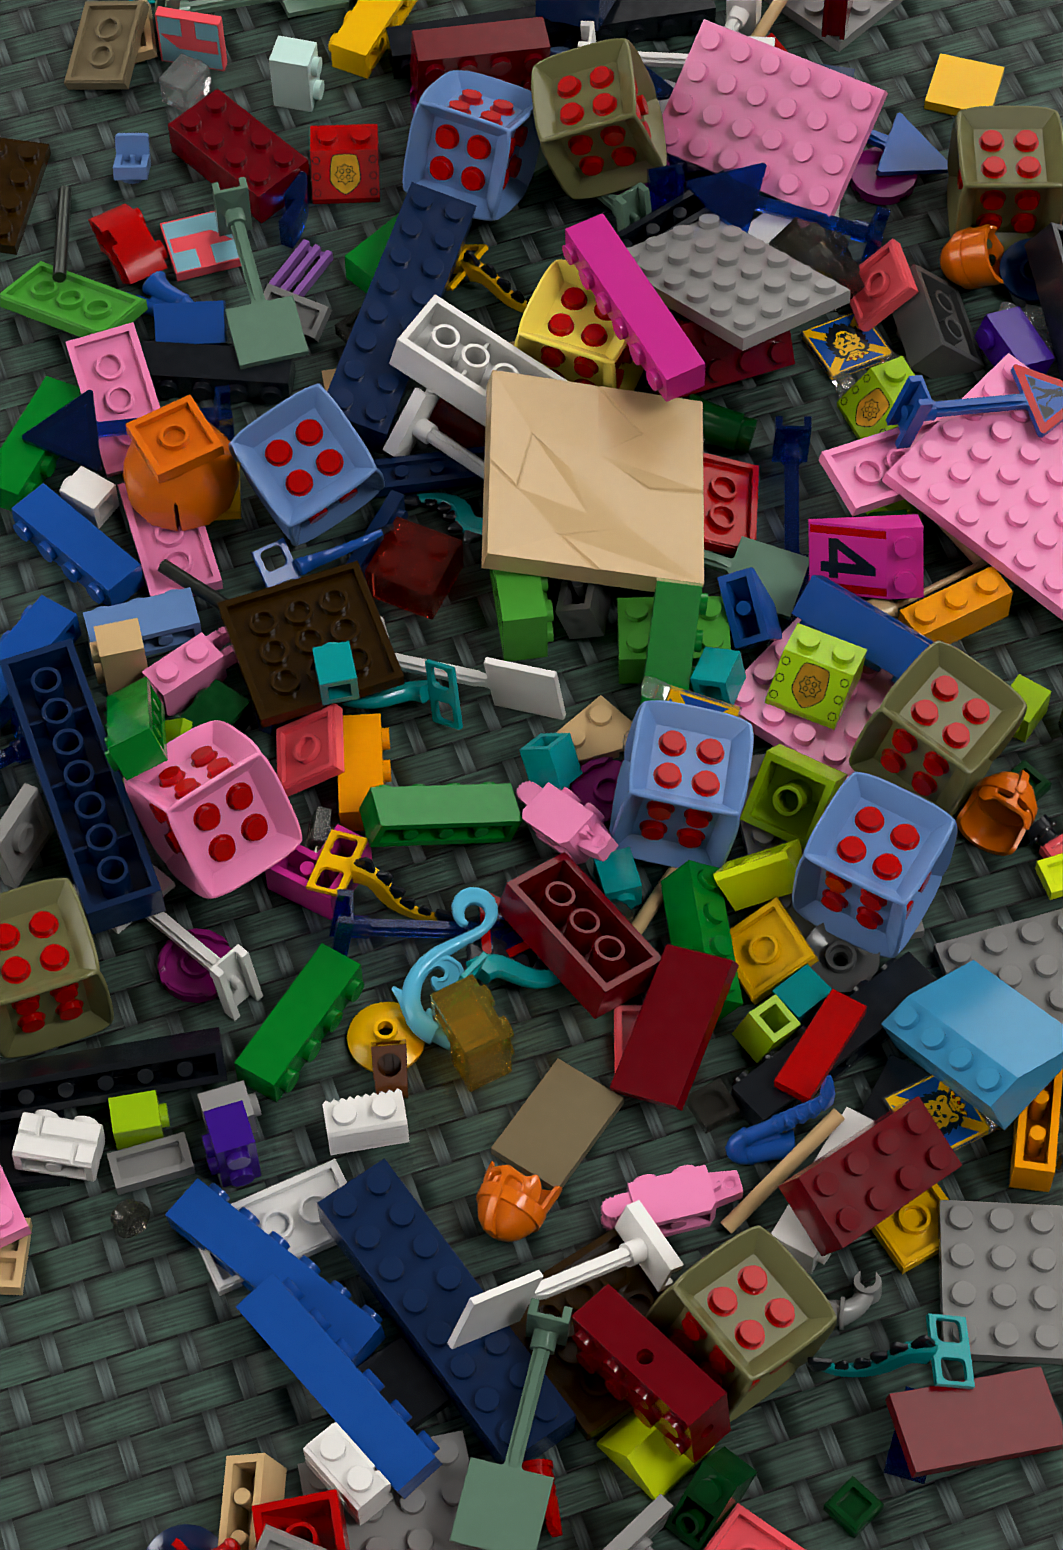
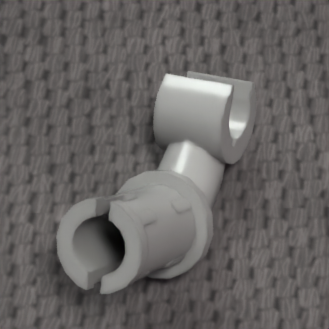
[828,1271,882,1330]

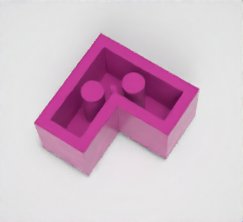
[265,824,372,921]

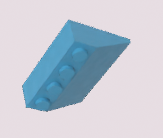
[881,960,1063,1130]

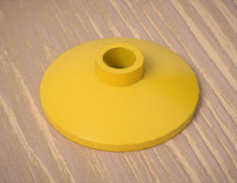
[347,1002,425,1072]

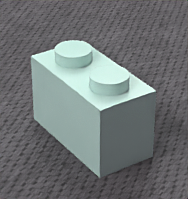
[269,35,325,112]

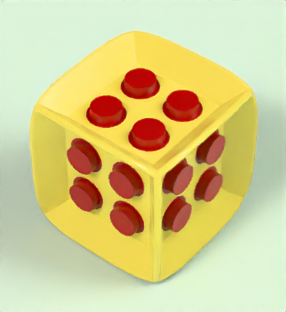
[514,259,644,391]

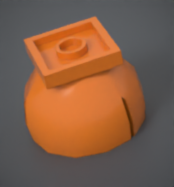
[123,395,240,531]

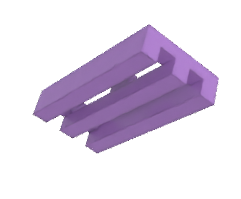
[269,239,333,297]

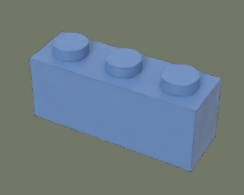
[83,587,202,656]

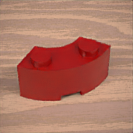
[88,204,168,284]

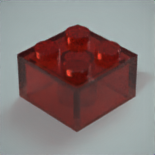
[365,516,464,620]

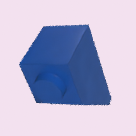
[717,567,782,649]

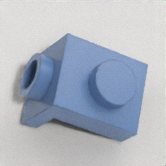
[113,133,151,184]

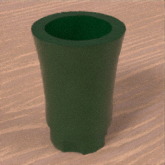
[689,394,758,453]

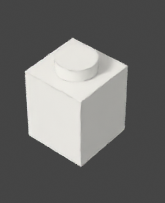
[59,466,119,529]

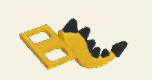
[446,244,531,313]
[306,829,455,926]

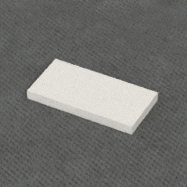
[198,1159,347,1296]

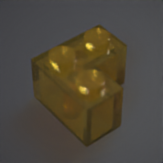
[430,974,515,1092]

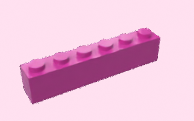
[562,213,705,402]

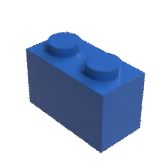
[153,300,228,345]

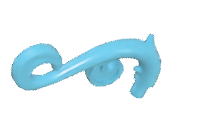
[391,887,498,1050]

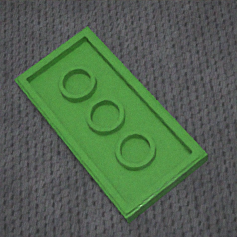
[0,261,148,337]

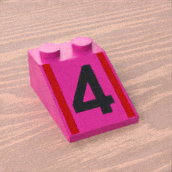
[808,514,924,599]

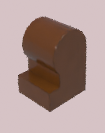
[371,1039,408,1099]

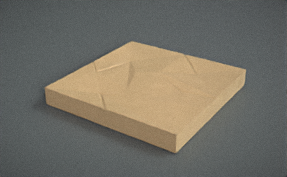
[481,370,704,592]

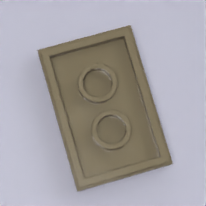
[64,1,149,90]
[491,1058,624,1190]

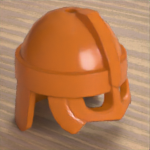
[940,224,1004,290]
[956,770,1038,856]
[476,1161,562,1242]

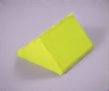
[713,839,802,911]
[597,1411,715,1501]

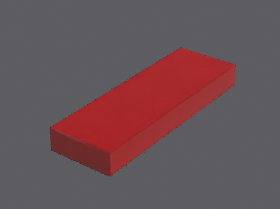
[774,988,867,1102]

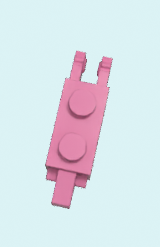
[142,626,237,716]
[515,780,619,864]
[601,1165,743,1237]

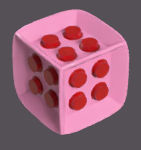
[123,720,302,899]

